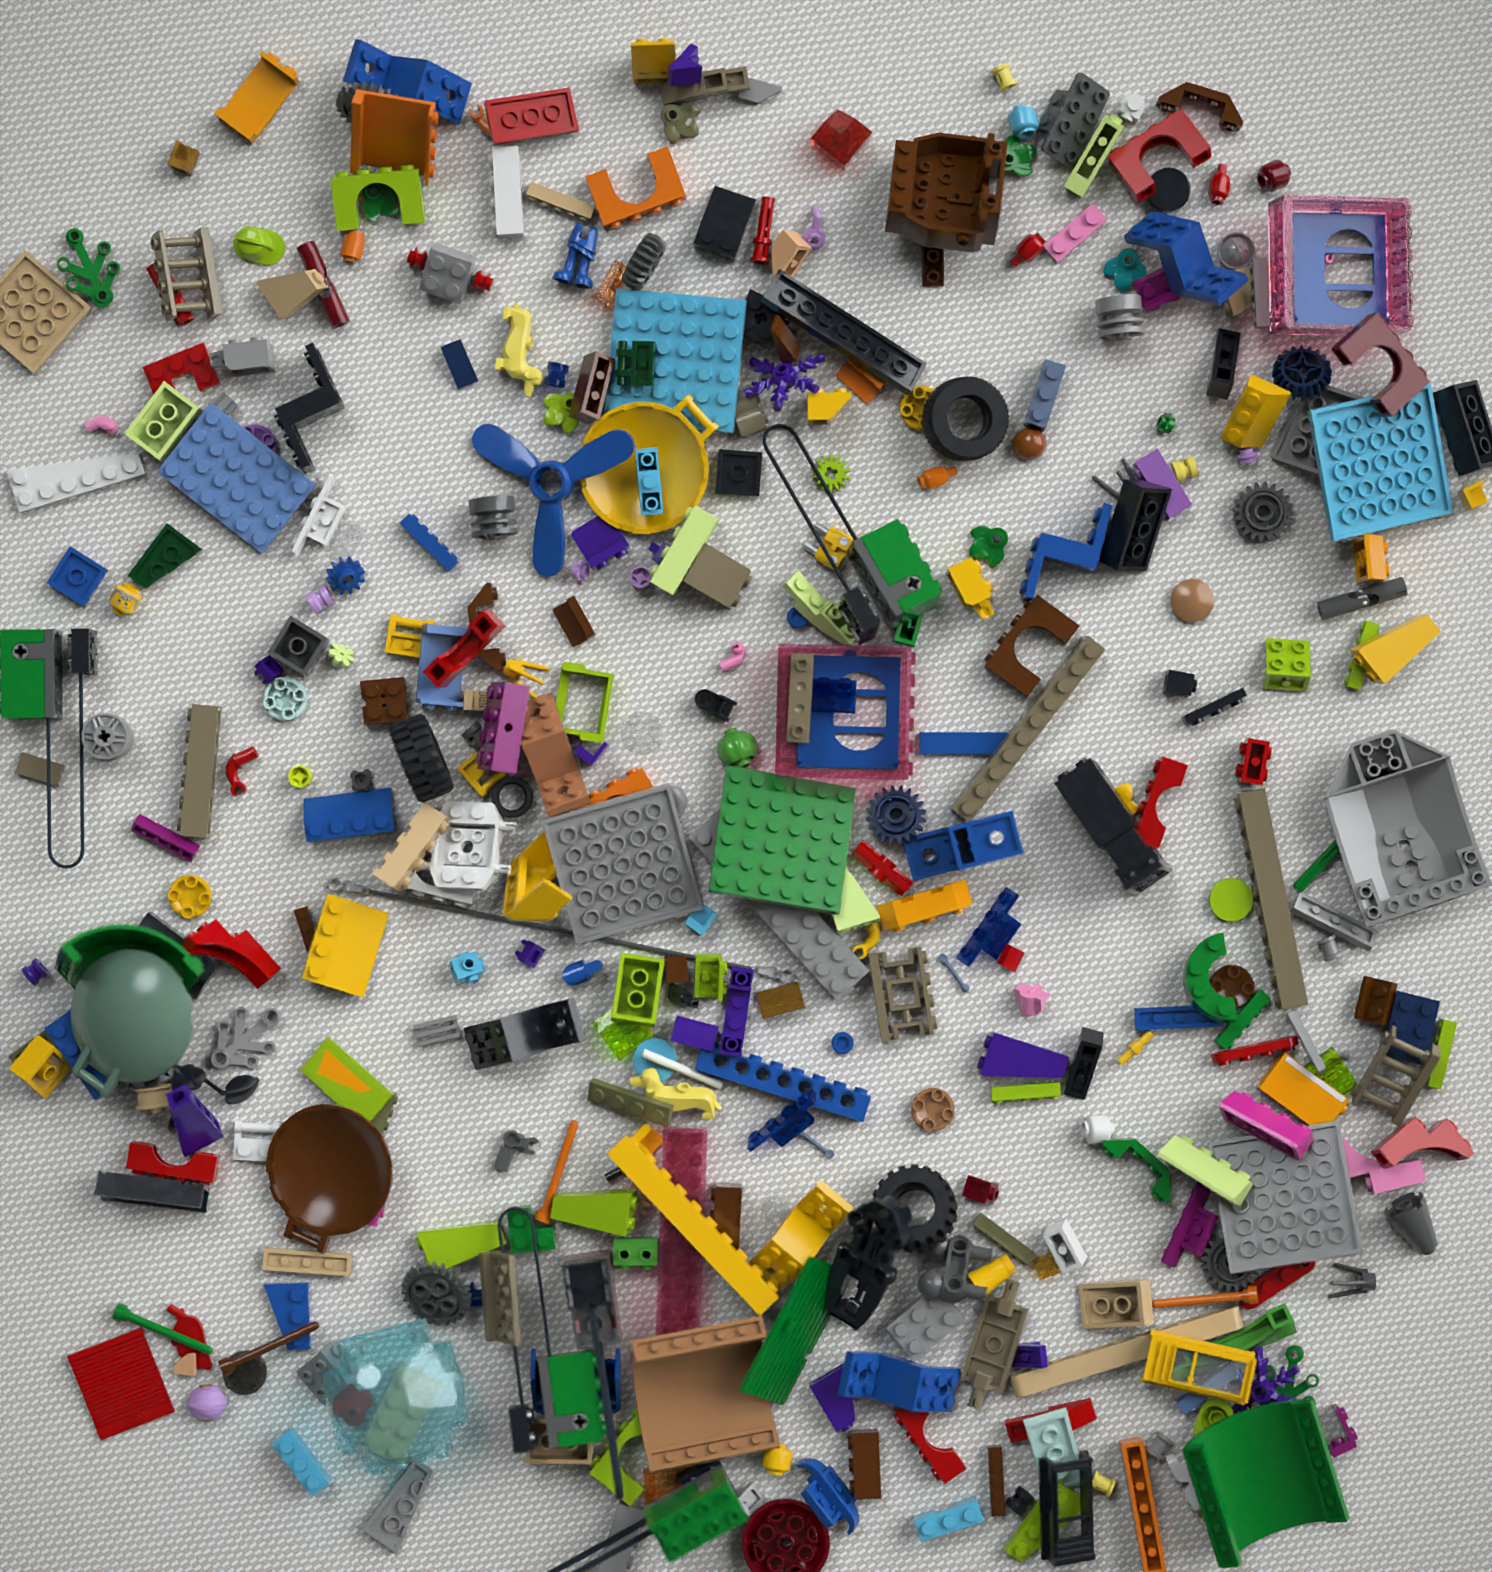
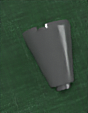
[1384,1192,1438,1255]

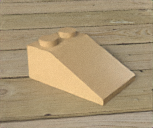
[1078,1279,1154,1329]

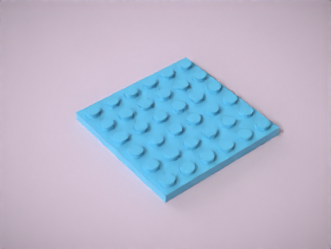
[604,288,747,433]
[1308,383,1453,541]

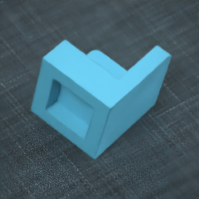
[685,903,718,936]

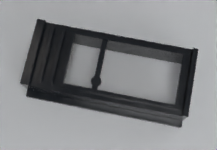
[94,1171,210,1213]
[1038,1450,1096,1567]

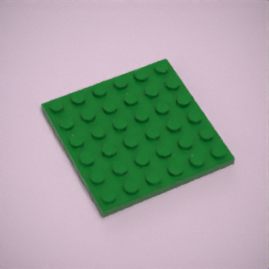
[708,765,856,915]

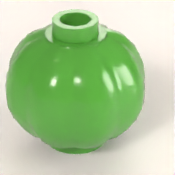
[717,727,758,768]

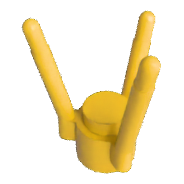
[503,658,549,699]

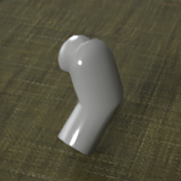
[671,785,687,818]

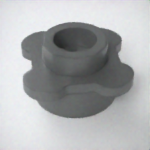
[350,769,373,792]

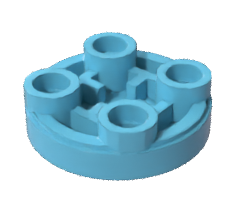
[633,1038,677,1081]

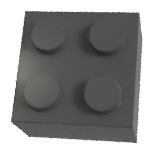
[267,615,331,677]

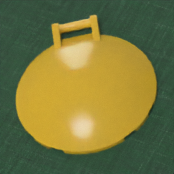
[580,394,719,534]

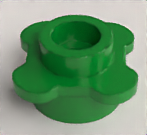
[1156,412,1176,434]

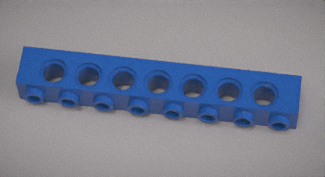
[695,1042,871,1122]

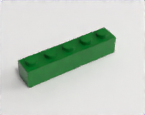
[1214,989,1271,1050]

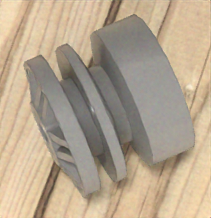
[1095,294,1145,341]
[82,713,134,760]

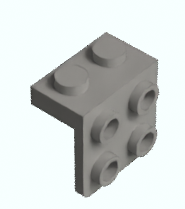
[297,1340,363,1404]

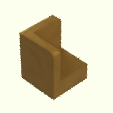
[167,140,200,176]

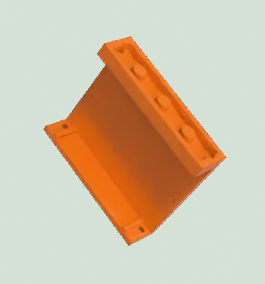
[350,89,439,186]

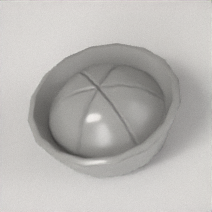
[1217,232,1256,270]

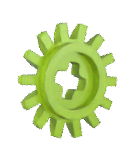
[811,454,851,493]

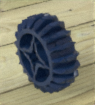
[1272,344,1332,402]

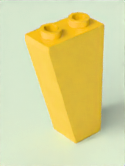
[1350,615,1441,684]

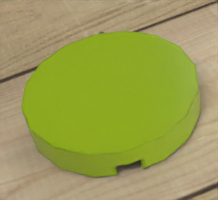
[1209,878,1253,921]

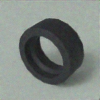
[491,776,533,818]

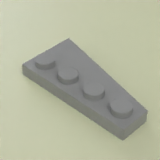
[362,1457,433,1554]

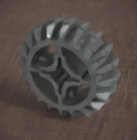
[622,233,666,291]

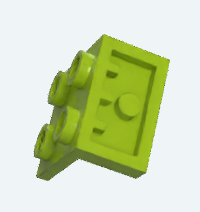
[1262,638,1311,692]

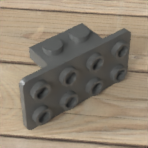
[1038,73,1110,169]

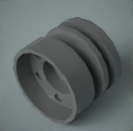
[468,495,518,541]

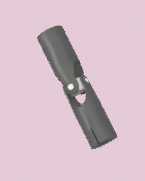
[1317,577,1407,621]

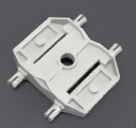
[420,801,516,891]

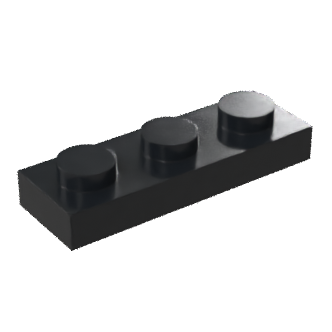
[1181,688,1247,726]

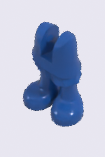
[552,223,598,289]

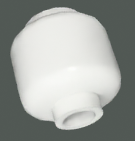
[1080,1115,1115,1144]

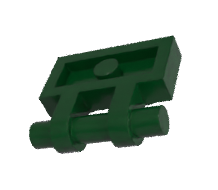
[615,341,656,386]

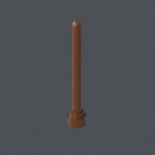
[218,1321,319,1377]

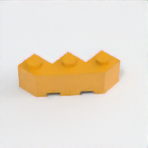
[876,879,973,933]

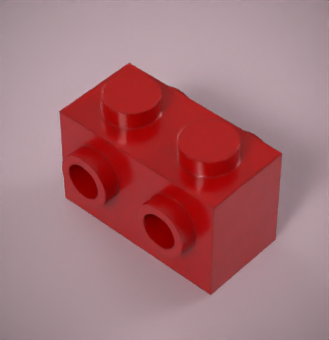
[1235,738,1272,786]

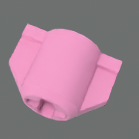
[1014,983,1050,1016]

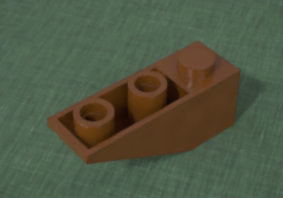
[921,245,944,286]

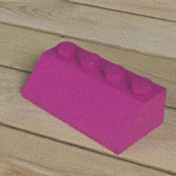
[1219,1091,1313,1161]

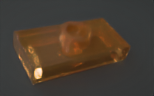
[595,260,626,307]

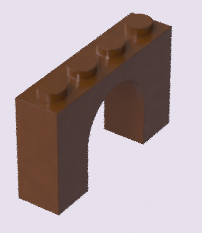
[984,595,1080,697]

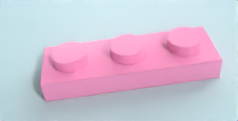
[1043,203,1107,263]

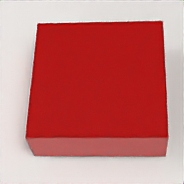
[997,944,1025,972]

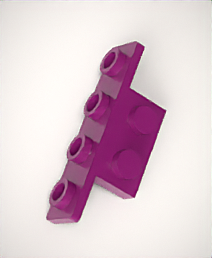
[1161,1182,1219,1268]

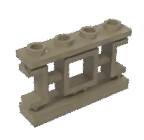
[868,946,937,1042]

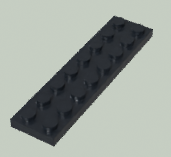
[760,269,927,396]

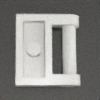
[233,1120,280,1162]

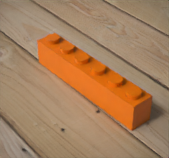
[1119,1436,1167,1572]

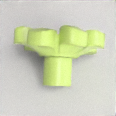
[328,643,355,668]

